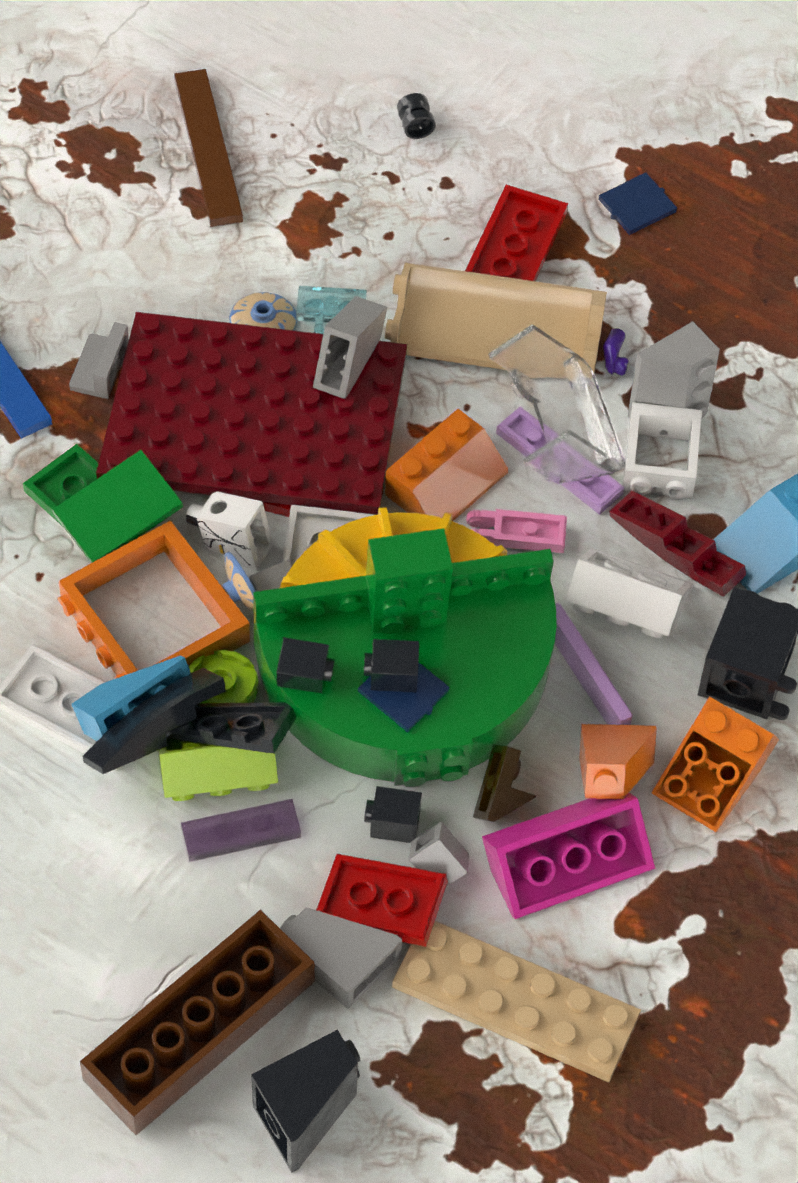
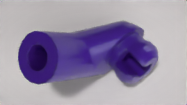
[603,328,629,376]

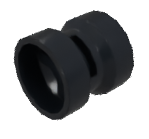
[397,93,436,139]

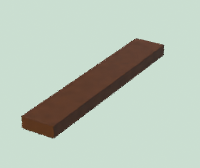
[174,69,243,227]

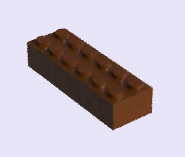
[80,909,315,1136]

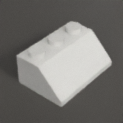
[565,548,693,638]

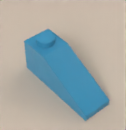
[71,655,191,741]

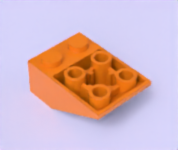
[651,696,779,832]

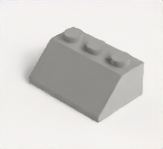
[628,322,720,419]

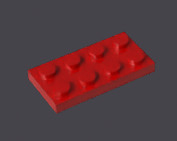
[465,184,568,281]

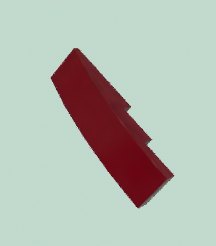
[609,491,746,597]

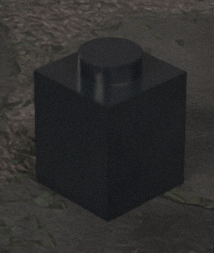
[277,637,335,694]
[364,639,419,693]
[364,786,422,843]

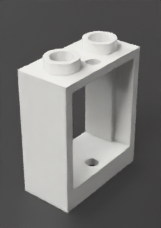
[623,402,702,499]

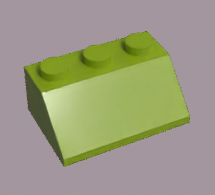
[158,738,278,801]

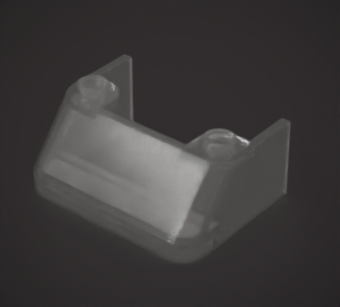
[488,324,626,484]

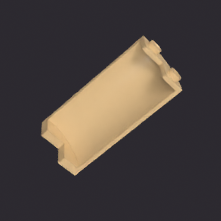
[385,263,607,383]

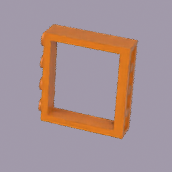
[57,520,250,679]

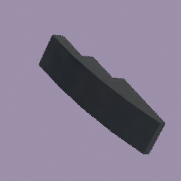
[82,667,226,774]

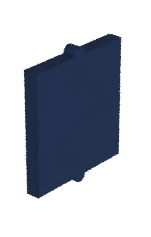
[598,172,677,235]
[358,662,450,733]

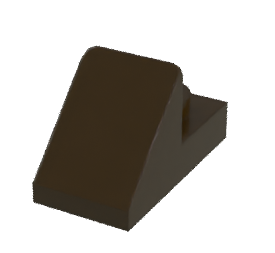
[473,744,537,822]

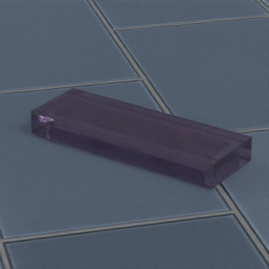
[181,799,301,862]

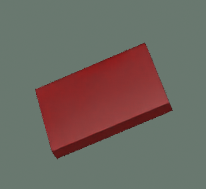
[316,854,448,947]

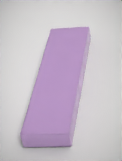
[496,406,624,515]
[555,603,633,725]

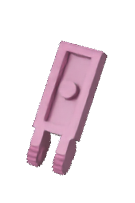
[466,509,567,553]

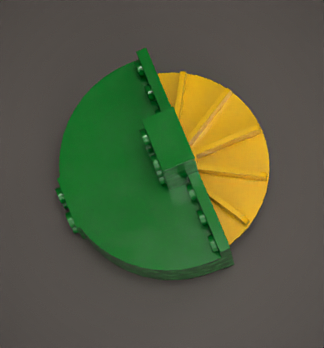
[253,507,557,787]

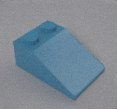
[713,474,798,594]

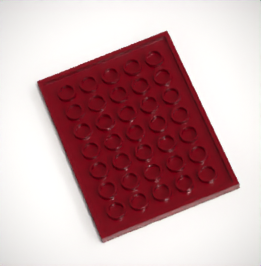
[96,312,407,515]

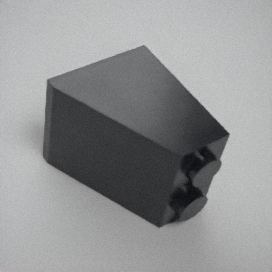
[251,1029,361,1173]

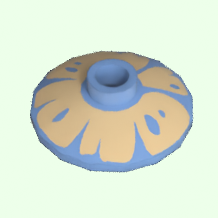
[229,292,297,331]
[222,551,256,613]

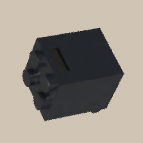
[697,587,798,720]

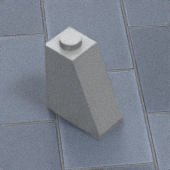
[313,296,388,399]
[280,907,402,1009]

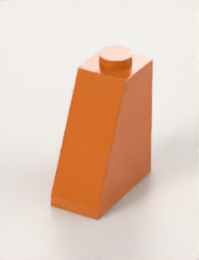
[579,724,657,799]

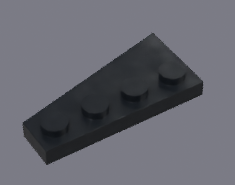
[165,702,297,754]

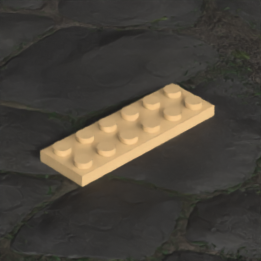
[392,921,641,1082]

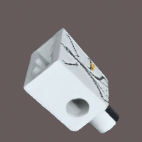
[186,492,273,571]

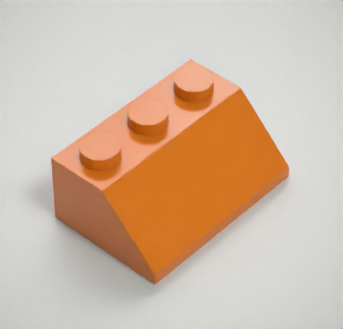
[385,409,508,521]

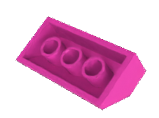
[482,793,655,919]

